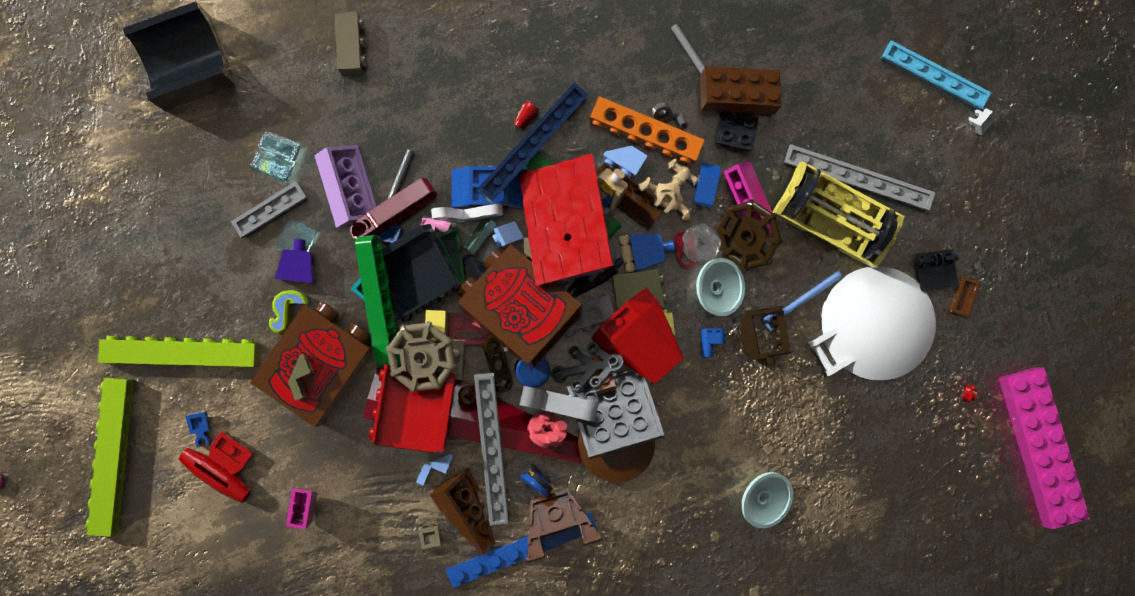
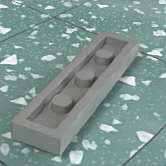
[231,181,307,238]

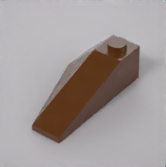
[430,469,495,555]

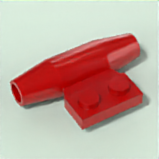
[178,432,254,503]

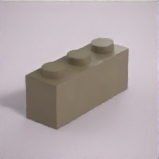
[335,12,366,74]

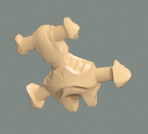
[639,159,699,221]

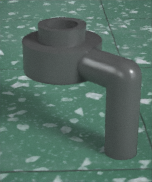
[652,103,688,129]

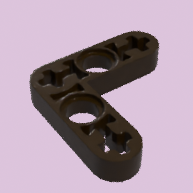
[458,337,513,404]

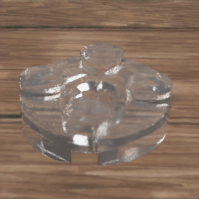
[682,223,721,262]

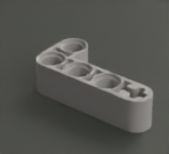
[519,386,599,422]

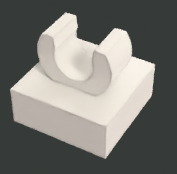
[969,109,994,135]

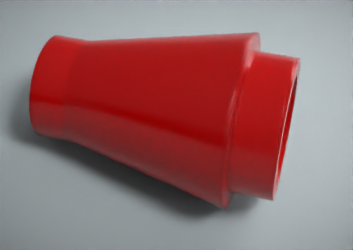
[514,101,540,130]

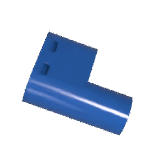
[701,328,725,358]

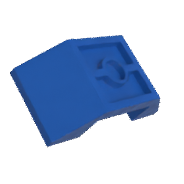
[451,166,528,208]

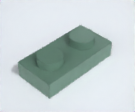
[462,218,496,255]

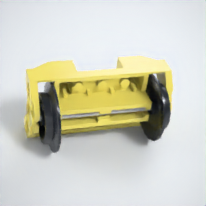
[772,161,904,268]

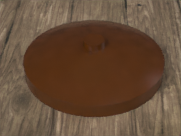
[578,432,655,482]

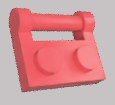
[449,313,488,348]

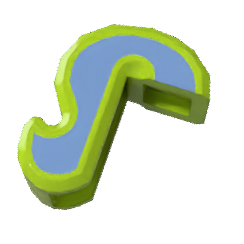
[269,290,311,334]

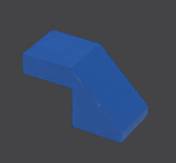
[693,162,720,208]

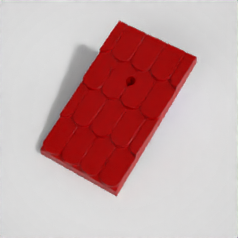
[520,153,614,286]

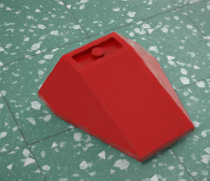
[591,287,684,384]

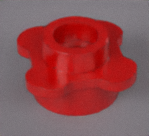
[962,385,978,404]

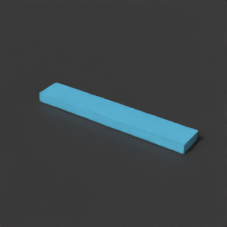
[881,40,991,111]

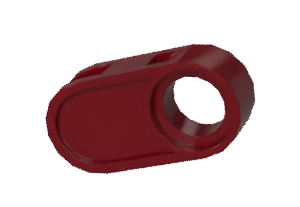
[673,231,696,269]

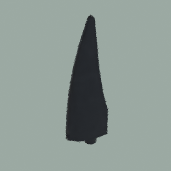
[567,257,624,298]

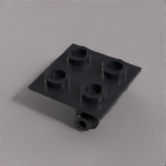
[715,112,759,151]
[915,249,959,291]

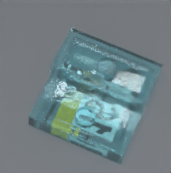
[250,131,301,182]

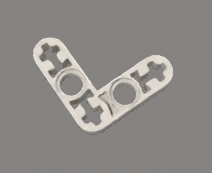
[431,204,503,223]

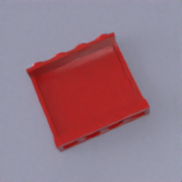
[369,364,456,454]

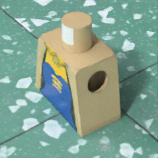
[598,168,628,216]

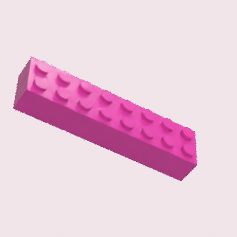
[998,367,1090,529]

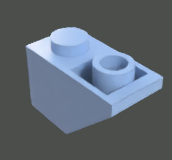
[602,146,647,178]
[493,221,524,251]

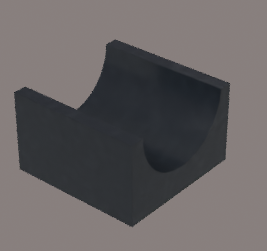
[122,1,235,111]

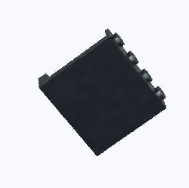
[382,224,461,323]

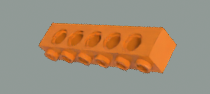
[590,96,704,165]

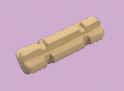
[619,235,635,273]

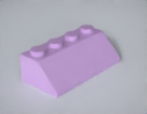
[314,145,377,228]

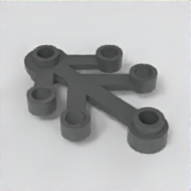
[551,342,624,393]

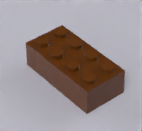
[700,66,782,115]

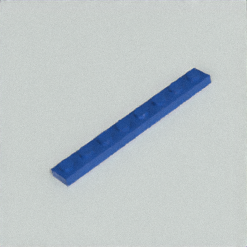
[446,511,598,588]

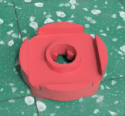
[527,410,567,448]

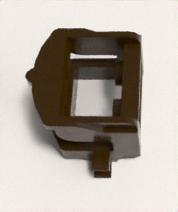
[738,305,791,366]

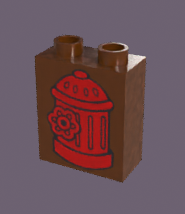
[457,245,583,371]
[250,301,373,427]

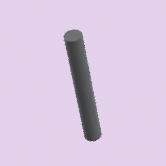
[387,149,414,200]

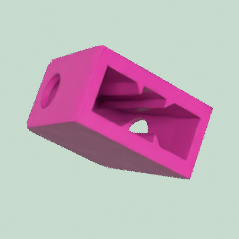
[286,488,318,529]

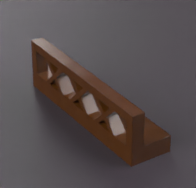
[597,163,665,229]

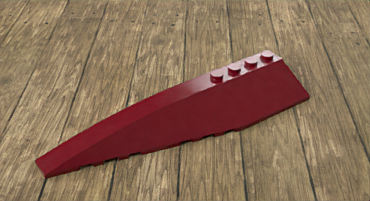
[363,365,583,463]

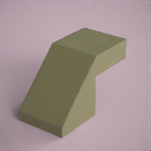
[288,354,315,401]

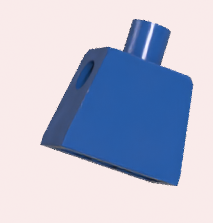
[629,234,675,272]

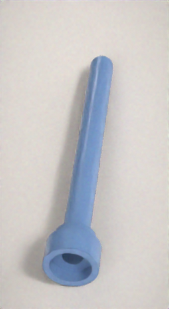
[763,272,842,331]

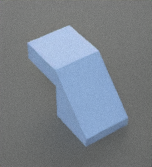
[416,453,455,485]

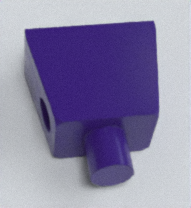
[275,239,316,283]

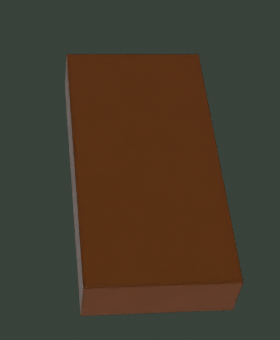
[949,276,981,318]

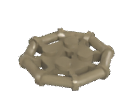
[386,321,457,393]

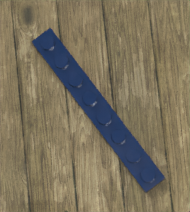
[476,83,588,203]

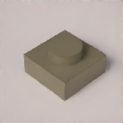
[418,526,442,549]

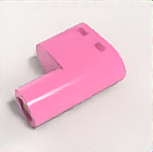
[420,216,451,233]

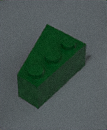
[437,226,466,297]

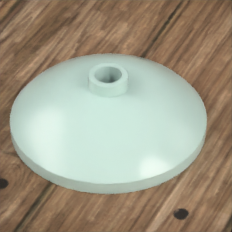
[697,258,745,316]
[742,472,793,528]

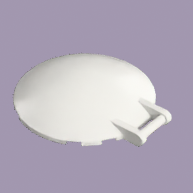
[807,266,936,380]

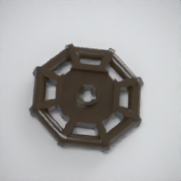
[715,199,783,271]

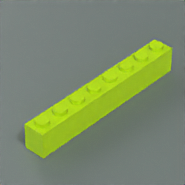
[98,336,260,367]
[86,378,134,537]

